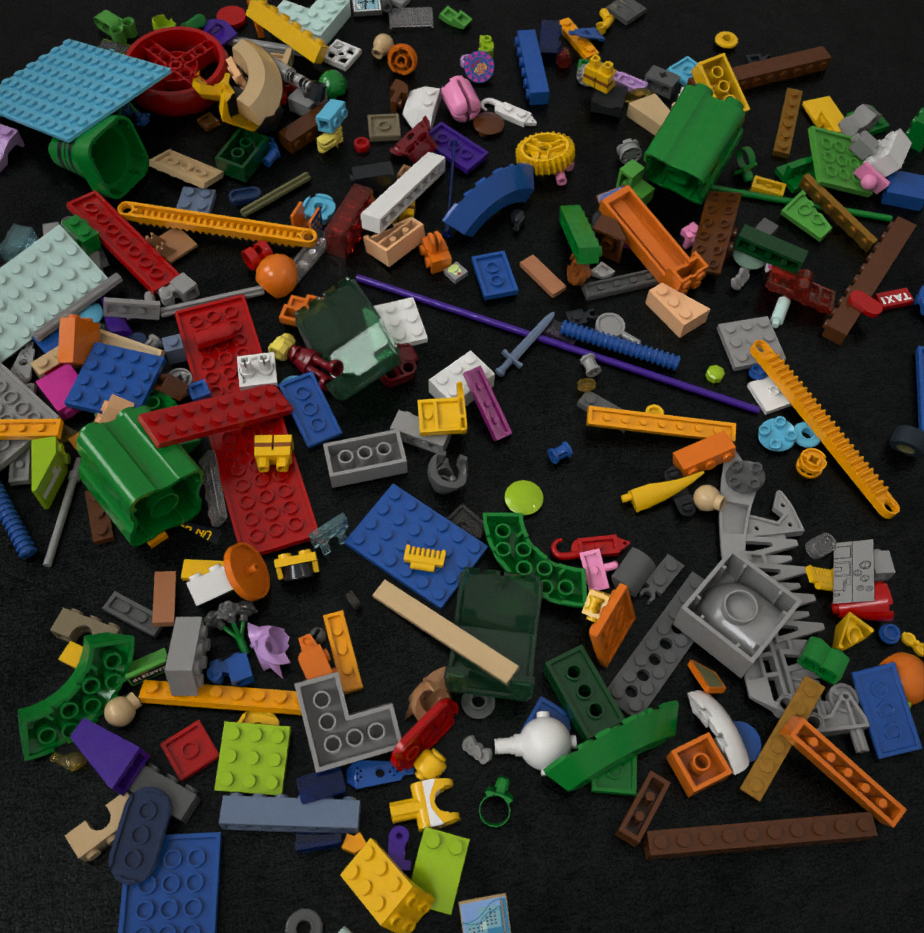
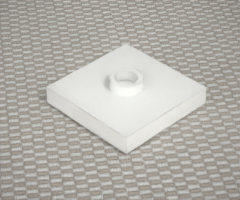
[747,376,792,415]

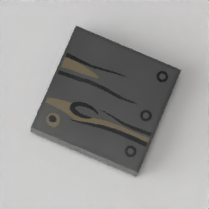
[606,0,647,26]

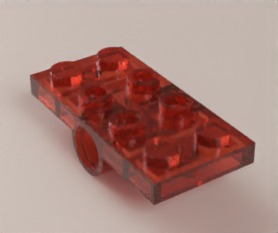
[765,265,836,315]

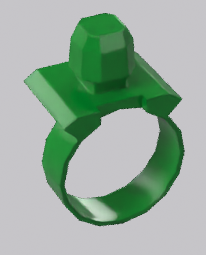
[734,146,758,182]
[479,776,514,827]

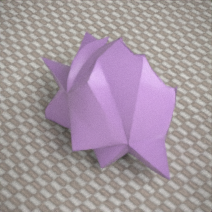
[247,623,290,679]

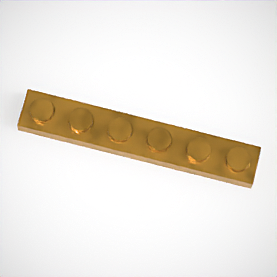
[772,88,803,159]
[799,173,878,253]
[739,675,825,802]

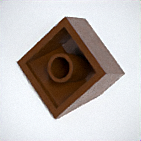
[592,214,626,263]

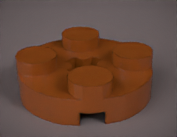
[567,253,592,286]

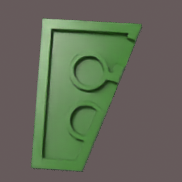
[780,190,832,242]

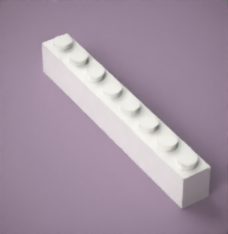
[361,152,446,234]

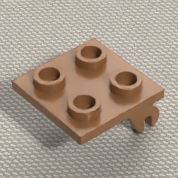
[145,228,198,264]

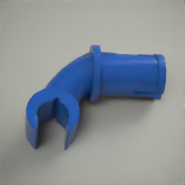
[262,137,280,167]

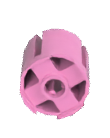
[441,76,481,123]

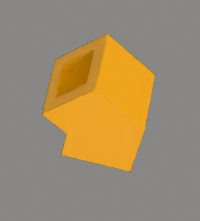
[341,832,366,855]

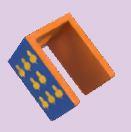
[290,201,323,241]

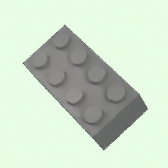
[323,429,407,488]

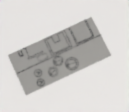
[833,539,874,604]

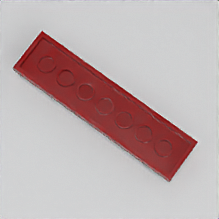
[66,190,180,295]
[138,384,294,449]

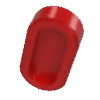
[848,290,883,318]

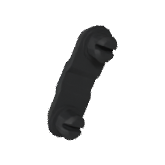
[664,466,696,516]

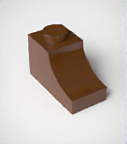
[153,373,189,401]

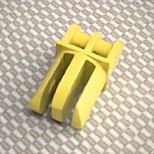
[316,125,343,153]

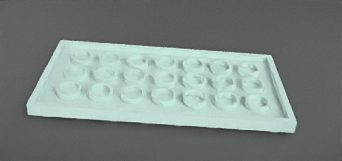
[0,224,108,363]

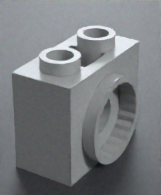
[288,88,328,116]

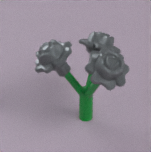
[204,601,258,654]

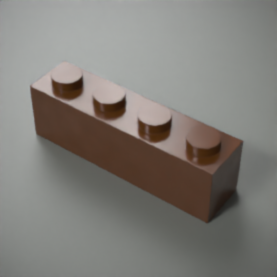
[278,101,328,154]

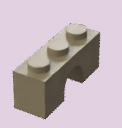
[50,608,122,643]

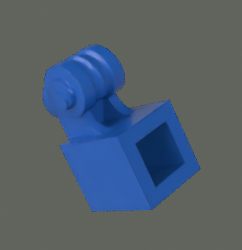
[207,652,256,687]

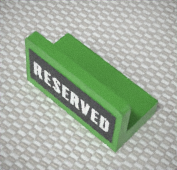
[125,648,168,686]

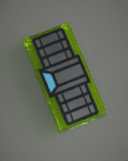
[98,39,131,55]

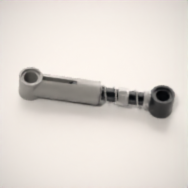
[265,50,327,102]

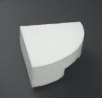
[591,262,615,279]

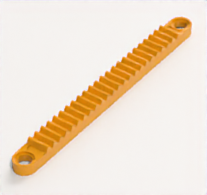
[117,201,318,248]
[749,340,900,519]

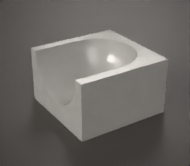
[673,548,802,678]

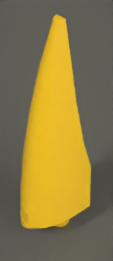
[621,471,704,512]

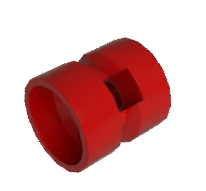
[241,240,273,271]

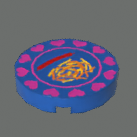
[464,50,494,83]

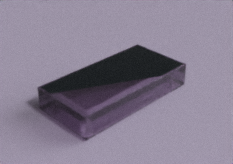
[542,319,578,345]

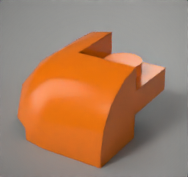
[279,294,325,327]

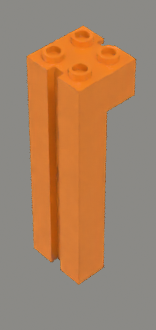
[599,185,709,295]

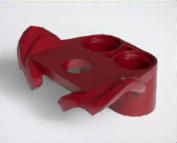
[389,116,437,164]
[365,343,418,387]

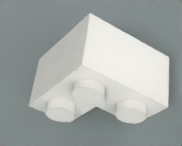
[186,563,233,606]

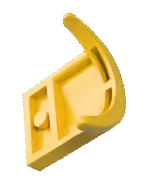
[418,381,467,436]

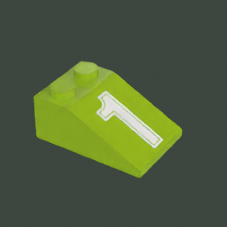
[31,436,71,509]

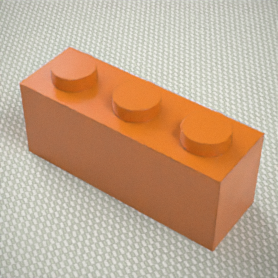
[673,430,736,477]

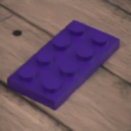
[429,122,489,174]

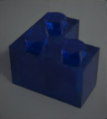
[539,20,562,54]

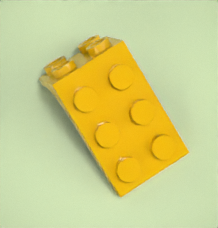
[340,838,435,933]

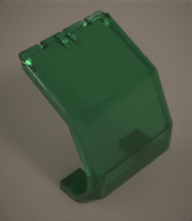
[294,276,403,400]
[445,567,543,701]

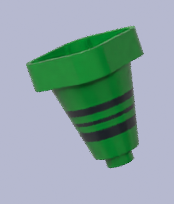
[48,114,149,199]

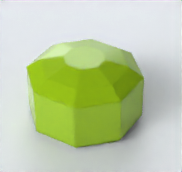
[705,365,725,383]

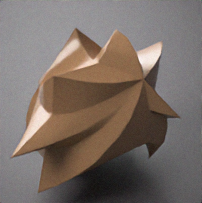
[404,666,452,721]

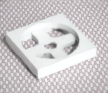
[323,39,362,71]

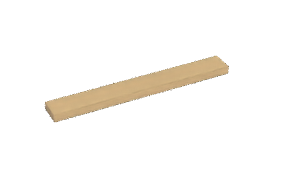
[372,580,519,685]

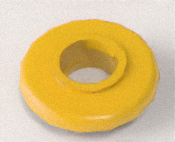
[715,31,738,48]

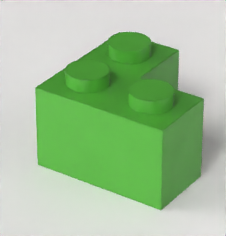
[616,159,655,205]

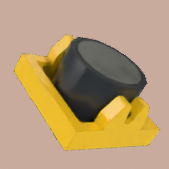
[274,549,319,581]

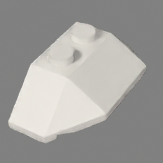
[403,86,442,130]

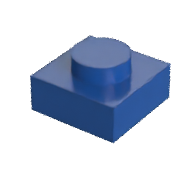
[187,379,212,402]

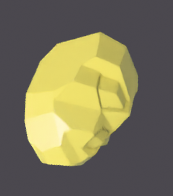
[268,333,295,361]

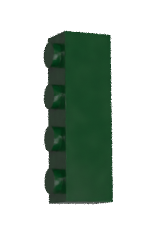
[733,224,809,276]

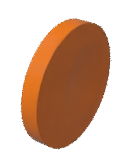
[224,542,270,601]

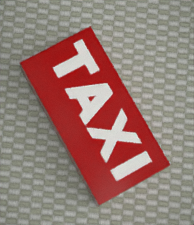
[874,288,914,310]

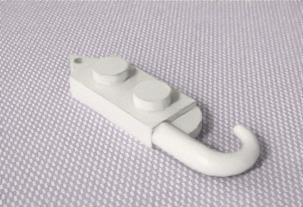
[481,98,537,127]

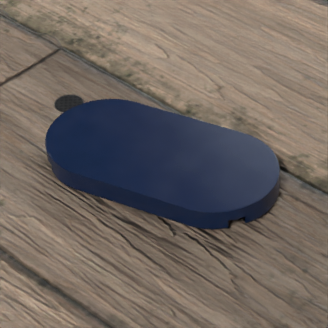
[108,787,172,885]

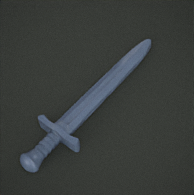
[495,312,555,377]

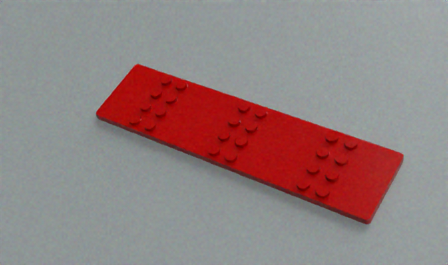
[175,294,320,556]

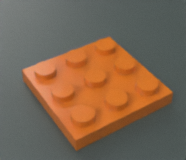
[589,583,636,668]

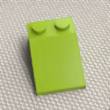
[411,827,470,915]

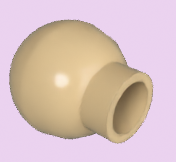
[372,34,394,59]
[693,485,727,512]
[104,692,142,727]

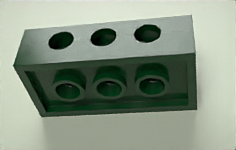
[542,644,625,743]

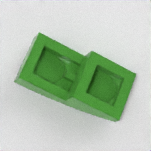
[439,6,472,29]

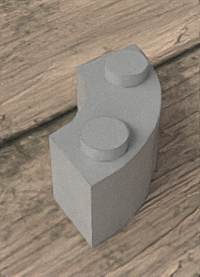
[838,104,883,136]

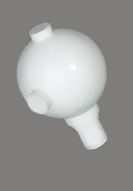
[495,711,577,776]

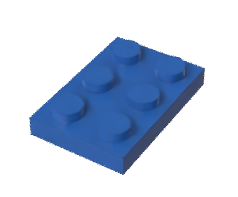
[471,251,518,300]

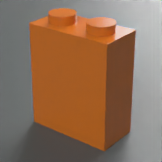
[58,314,100,367]

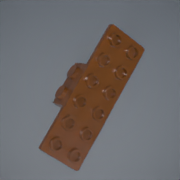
[690,191,742,275]

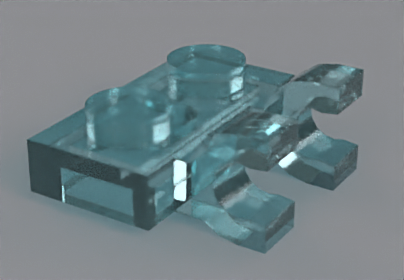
[309,512,348,555]

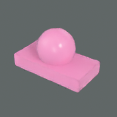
[853,161,890,194]

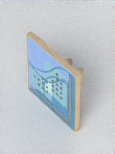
[459,893,511,933]

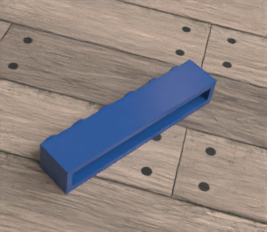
[514,29,549,105]

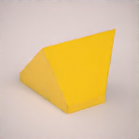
[832,611,874,652]

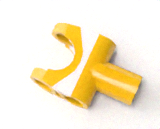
[389,778,460,832]

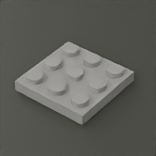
[717,316,786,371]

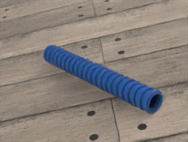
[560,319,680,371]
[0,480,37,558]

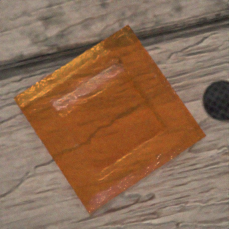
[197,112,220,132]

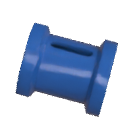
[548,441,573,464]

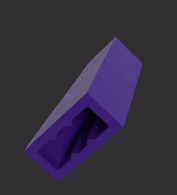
[70,718,150,797]

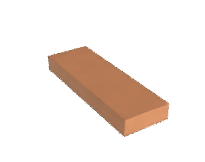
[520,255,566,298]
[152,571,176,627]

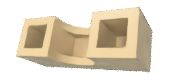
[65,792,131,862]

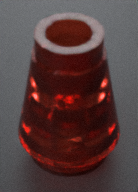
[556,47,571,68]

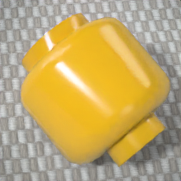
[414,748,446,781]

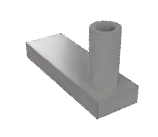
[103,291,160,320]

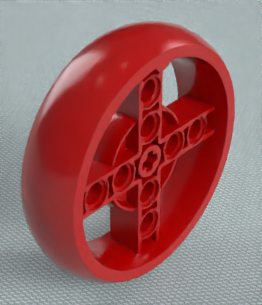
[125,26,232,117]

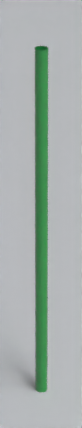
[711,185,892,222]

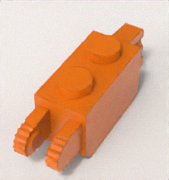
[298,633,337,680]

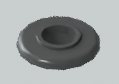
[461,685,495,719]
[285,908,323,933]

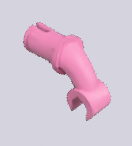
[553,163,574,186]

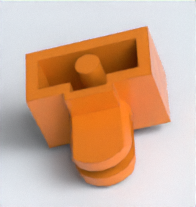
[419,231,452,274]

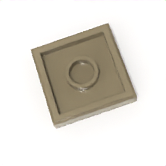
[367,114,401,142]

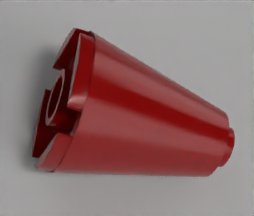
[831,580,894,622]

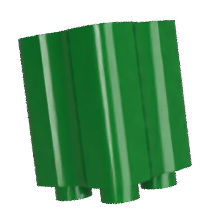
[644,83,745,205]
[76,405,204,547]

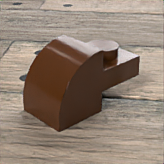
[390,79,408,114]

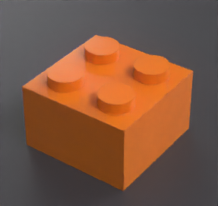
[666,732,733,798]

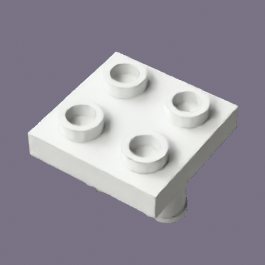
[237,352,278,391]

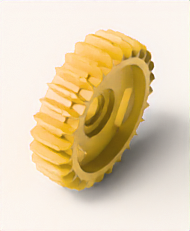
[516,131,575,176]

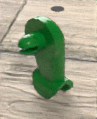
[180,14,207,29]

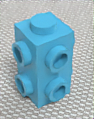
[316,99,348,134]

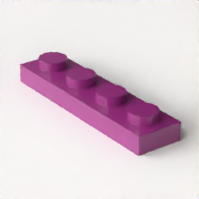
[463,365,512,442]

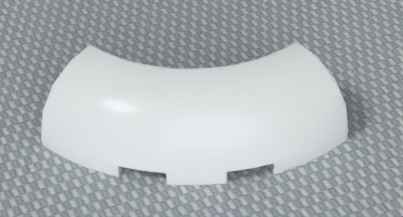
[687,690,750,775]

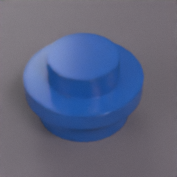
[749,364,767,380]
[879,624,900,644]

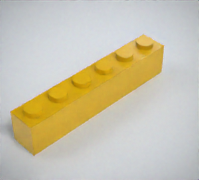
[245,0,329,64]

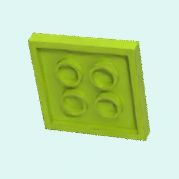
[214,721,291,795]

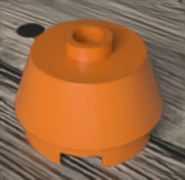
[388,44,417,75]

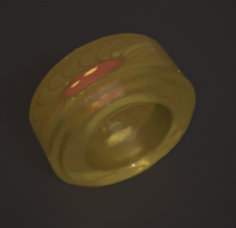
[577,378,596,392]

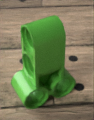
[93,10,138,45]

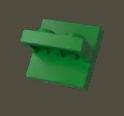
[775,156,816,194]

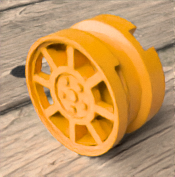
[796,448,827,479]

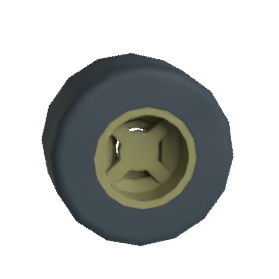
[889,425,924,457]

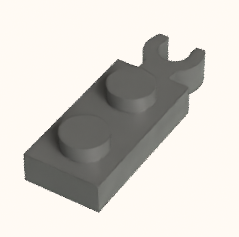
[639,554,684,605]

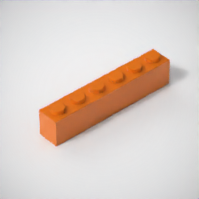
[779,716,907,828]

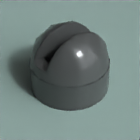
[310,627,326,645]

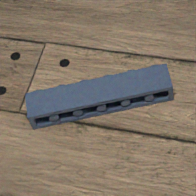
[219,793,361,834]

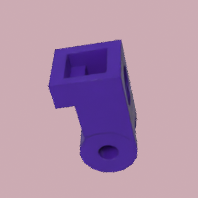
[388,826,411,874]

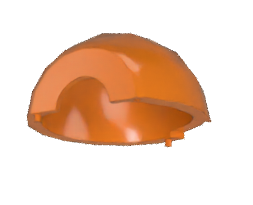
[255,254,298,298]
[879,652,924,705]

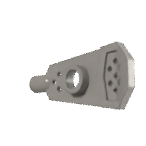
[10,342,35,384]

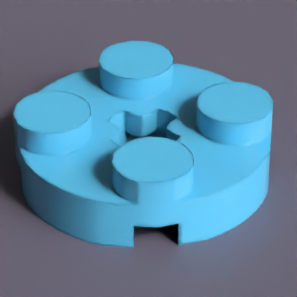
[303,194,336,225]

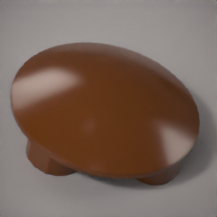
[473,112,504,137]

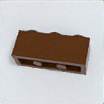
[615,771,671,847]

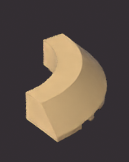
[232,39,283,126]

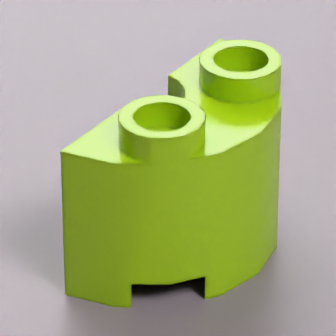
[478,35,494,59]

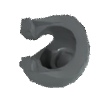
[427,451,468,494]

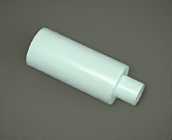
[770,296,791,328]

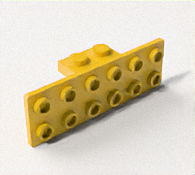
[802,96,867,159]

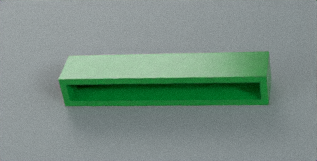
[559,205,602,265]

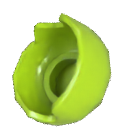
[152,15,176,31]

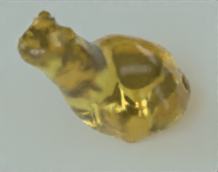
[49,751,88,772]

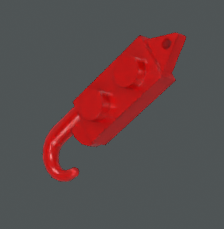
[551,534,630,560]

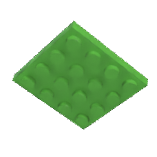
[808,126,873,197]

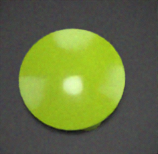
[505,480,543,517]

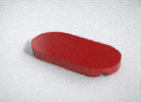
[391,698,459,771]

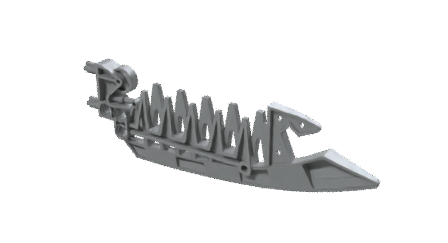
[719,452,870,754]

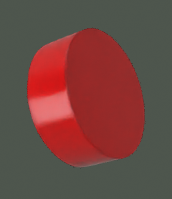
[354,137,370,153]

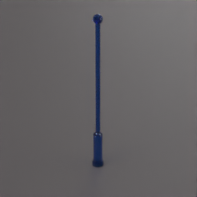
[443,139,457,237]

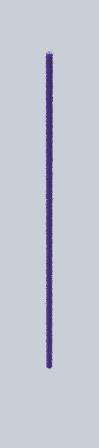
[356,274,761,414]

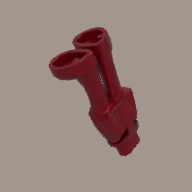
[287,345,344,391]

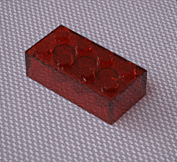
[324,183,375,259]

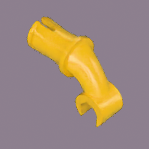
[596,8,614,35]

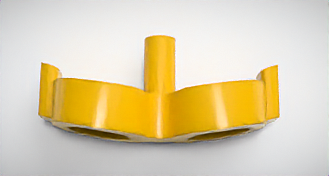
[900,632,924,657]

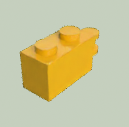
[582,589,610,623]

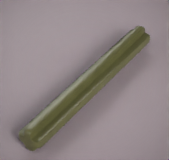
[240,172,311,218]

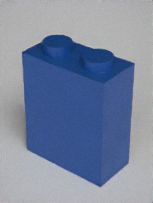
[881,170,924,211]

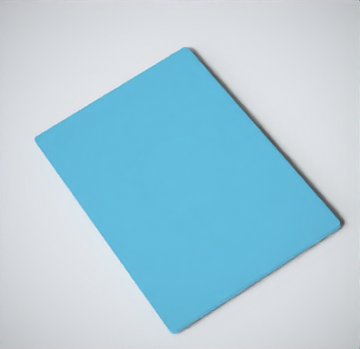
[0,39,172,143]

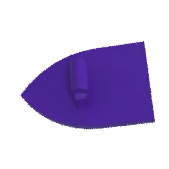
[204,19,238,46]

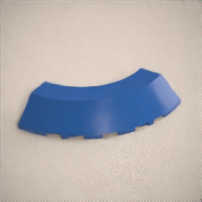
[442,162,534,237]

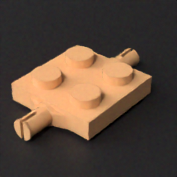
[226,56,248,89]

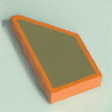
[688,660,726,694]

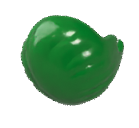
[319,70,348,101]

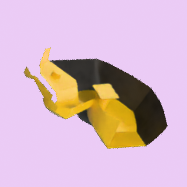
[192,70,284,133]

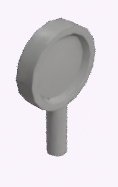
[595,313,641,344]

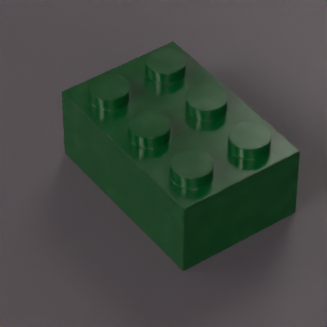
[215,127,270,183]

